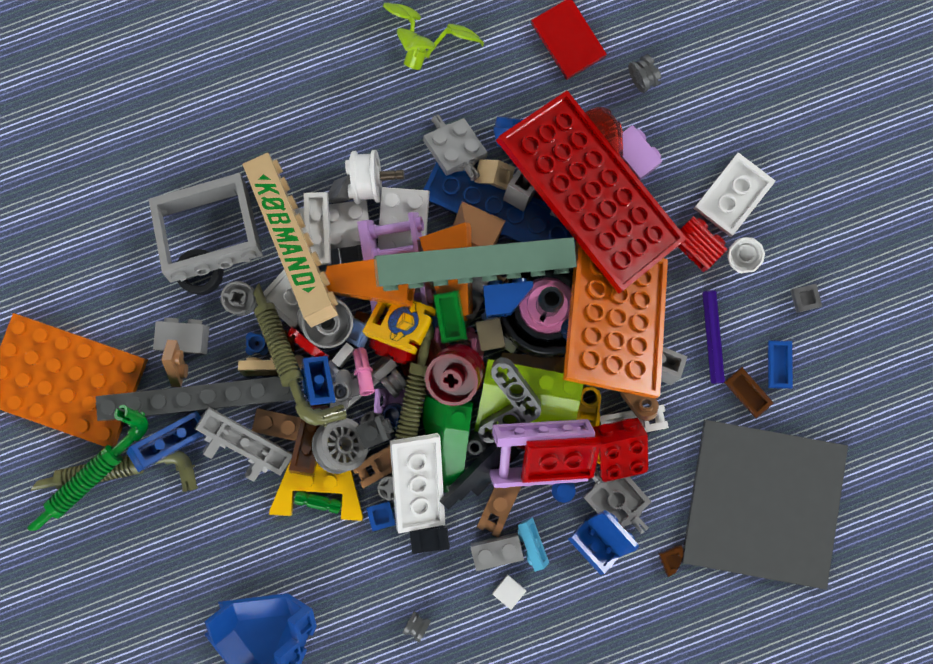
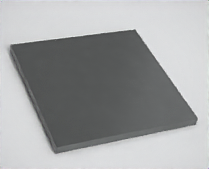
[682,420,848,590]

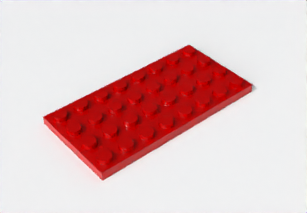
[496,90,687,294]

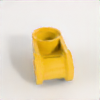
[576,386,601,427]

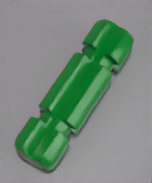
[294,491,342,514]

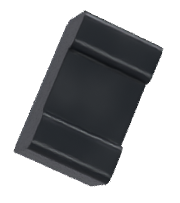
[331,245,363,265]
[410,526,450,554]

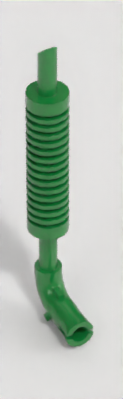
[27,405,149,531]

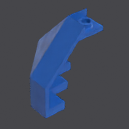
[204,593,317,664]

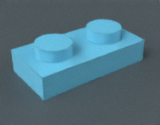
[518,517,549,572]

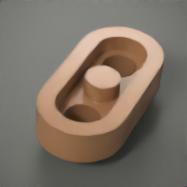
[620,392,659,421]

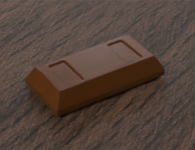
[724,367,774,419]

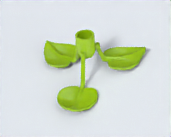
[383,3,484,70]

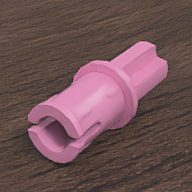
[353,347,375,396]

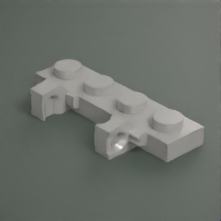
[195,406,292,482]

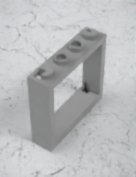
[149,173,263,283]

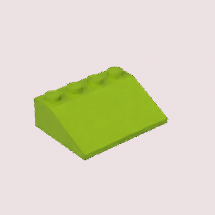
[474,359,583,433]

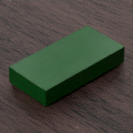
[434,290,467,343]

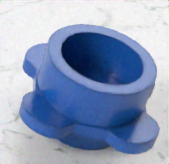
[245,332,269,355]

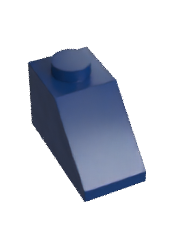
[300,356,336,406]

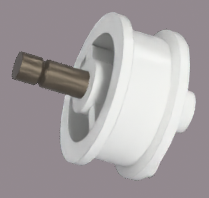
[345,150,405,204]

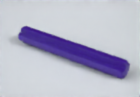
[702,290,725,384]

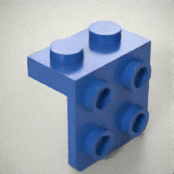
[568,510,639,575]

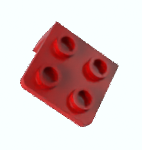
[593,417,648,482]

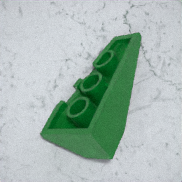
[422,395,473,493]

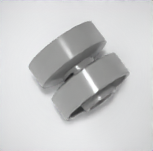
[297,296,353,348]

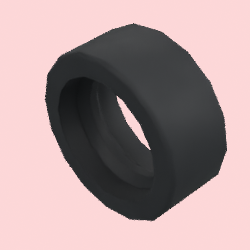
[177,249,224,295]

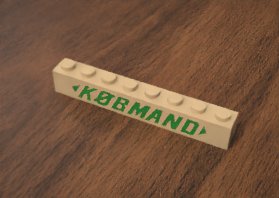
[242,152,339,328]

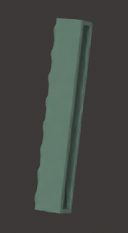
[373,237,577,291]

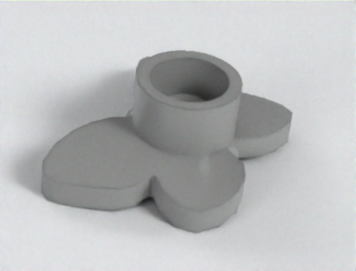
[330,369,360,411]

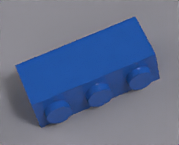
[126,411,204,473]

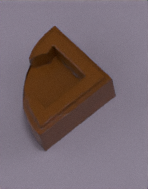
[658,545,684,577]

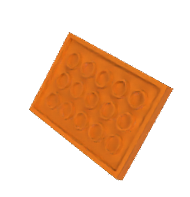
[563,241,668,399]
[0,313,148,447]

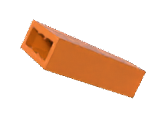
[419,222,473,321]
[325,259,416,307]

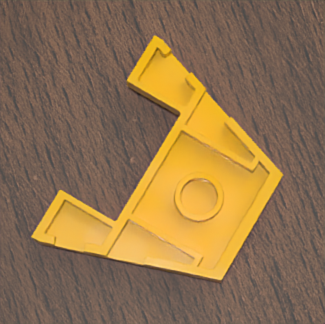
[269,446,364,521]

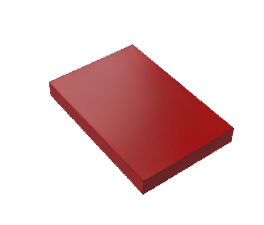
[531,0,607,80]
[521,437,601,483]

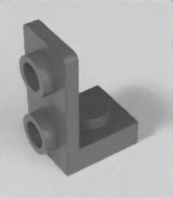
[356,416,394,449]

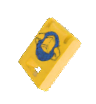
[362,300,436,354]

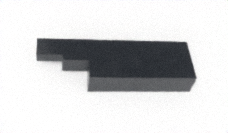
[440,442,521,510]

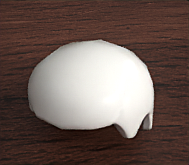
[727,237,765,274]

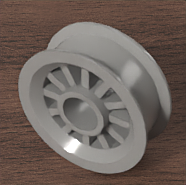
[312,418,368,474]

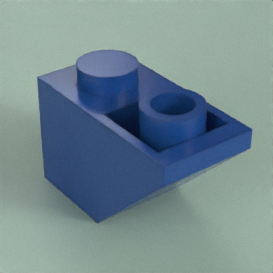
[483,278,533,318]

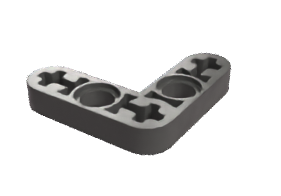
[478,358,541,443]

